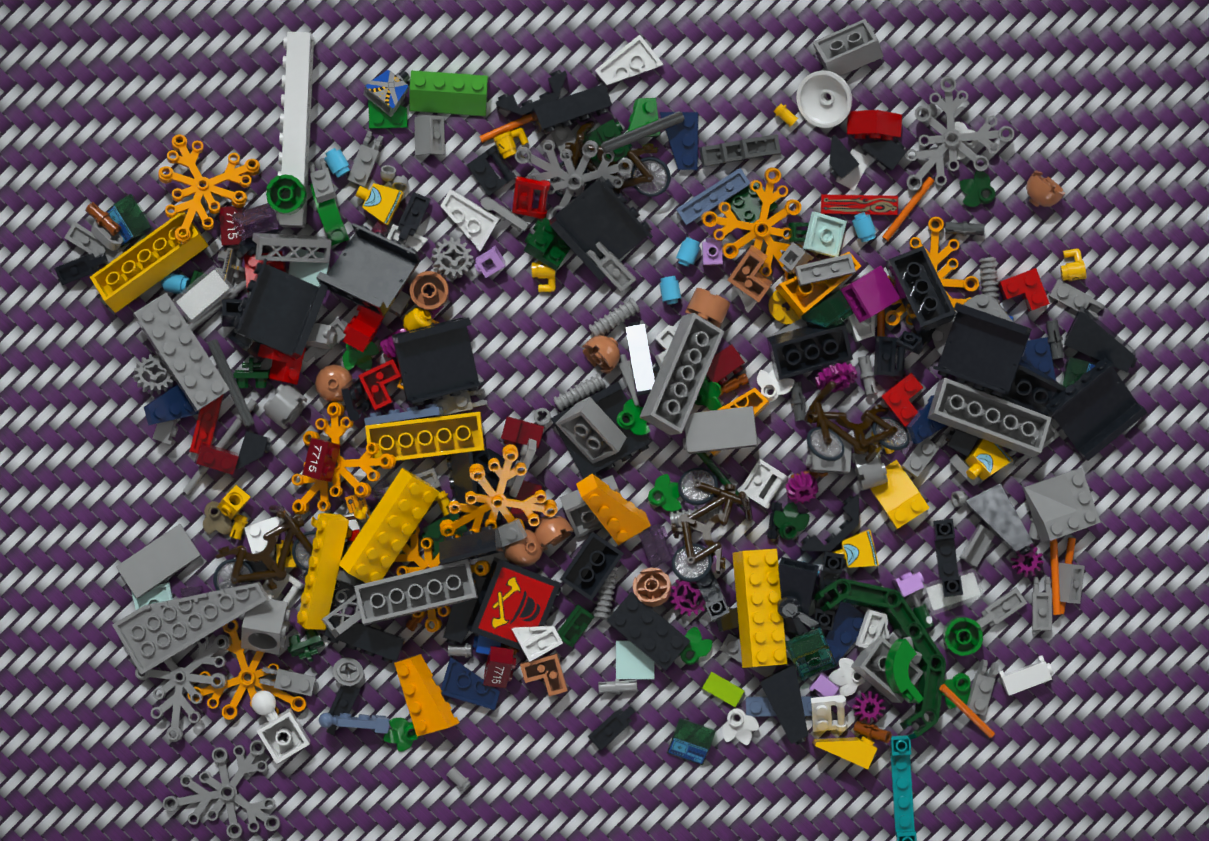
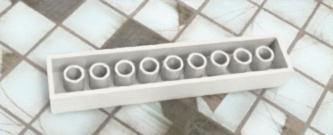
[276,32,314,228]

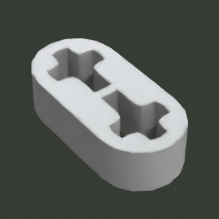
[91,220,123,251]
[950,453,981,486]

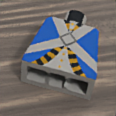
[363,70,410,117]

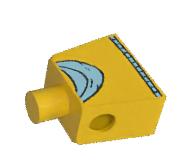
[355,183,404,226]
[965,438,1013,480]
[831,529,879,568]

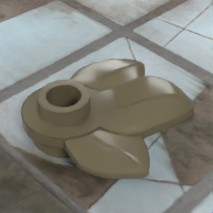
[203,501,239,535]

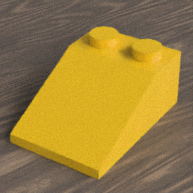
[869,460,929,529]
[812,736,877,769]

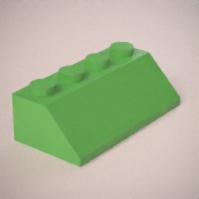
[409,70,489,116]

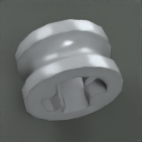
[534,408,551,425]

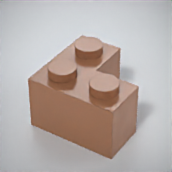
[727,245,772,302]
[520,653,568,696]

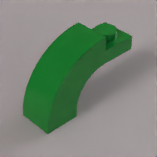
[310,184,350,246]
[885,639,924,703]

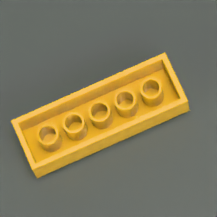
[90,211,209,313]
[365,412,485,462]
[339,468,440,583]
[732,549,787,668]

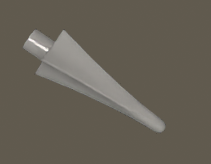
[618,354,639,406]

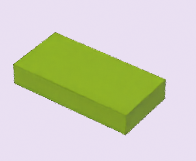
[702,671,745,707]

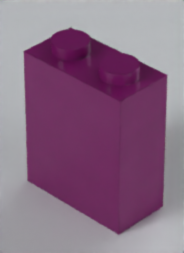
[840,266,900,323]

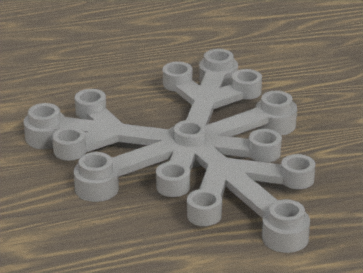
[906,76,1014,190]
[515,140,633,217]
[135,635,231,742]
[163,740,280,839]

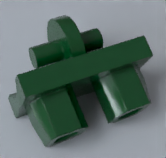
[233,357,270,388]
[287,629,325,662]

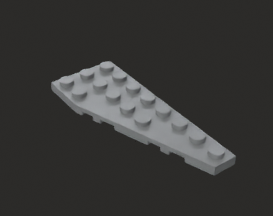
[113,582,269,675]

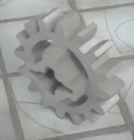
[431,237,473,279]
[134,354,175,395]

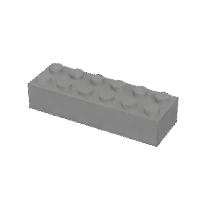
[133,292,230,411]
[640,313,724,435]
[927,378,1052,458]
[354,559,478,625]

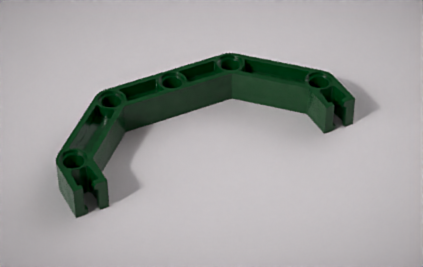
[813,579,946,740]

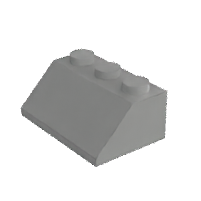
[813,19,883,76]
[556,397,627,464]
[560,475,621,538]
[851,636,923,703]

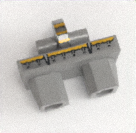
[215,248,245,285]

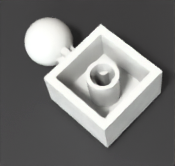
[251,691,310,764]

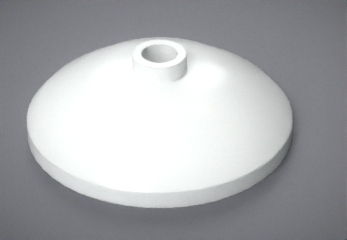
[796,70,852,128]

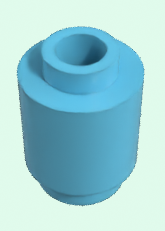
[324,148,350,178]
[852,212,876,242]
[676,237,700,267]
[161,273,191,294]
[659,276,681,305]

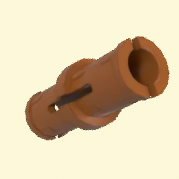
[85,202,121,236]
[853,721,892,743]

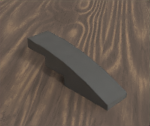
[699,134,781,167]

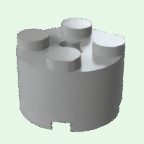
[263,384,307,429]
[851,451,888,490]

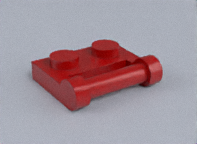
[512,176,551,219]

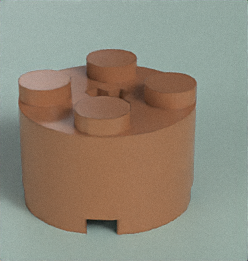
[410,271,449,311]
[685,288,730,328]

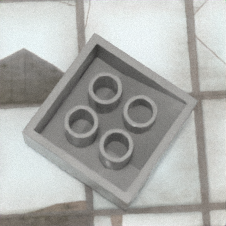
[1023,468,1101,542]

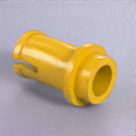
[773,103,798,127]
[435,490,453,516]
[229,514,248,540]

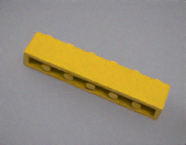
[297,513,349,630]

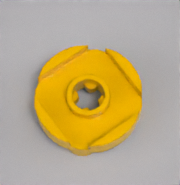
[768,290,804,325]

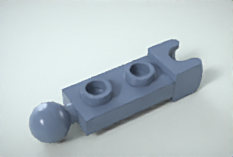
[319,713,390,733]

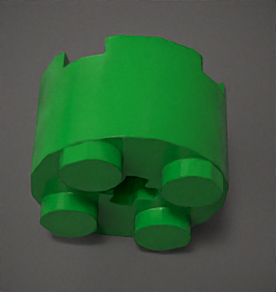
[266,174,307,215]
[943,617,983,656]

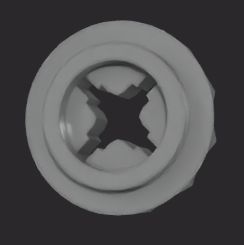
[333,658,363,687]

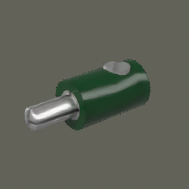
[911,593,934,629]

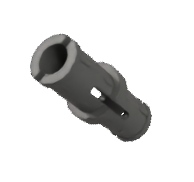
[945,221,985,236]
[1046,320,1064,359]
[790,382,806,421]

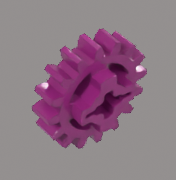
[815,362,858,393]
[670,574,706,616]

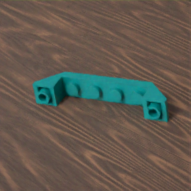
[890,735,917,841]

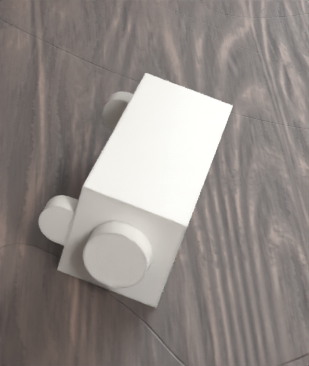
[999,655,1053,696]

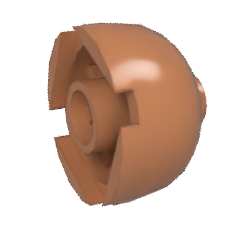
[1026,170,1065,207]
[582,335,620,374]
[315,365,353,402]
[534,515,574,551]
[504,529,543,567]
[632,567,672,607]

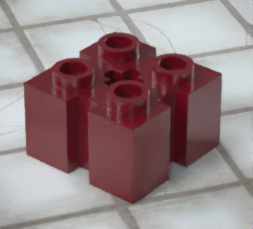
[501,416,545,449]

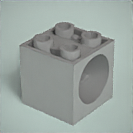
[806,432,852,474]
[241,599,291,655]

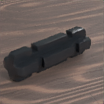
[767,502,782,540]

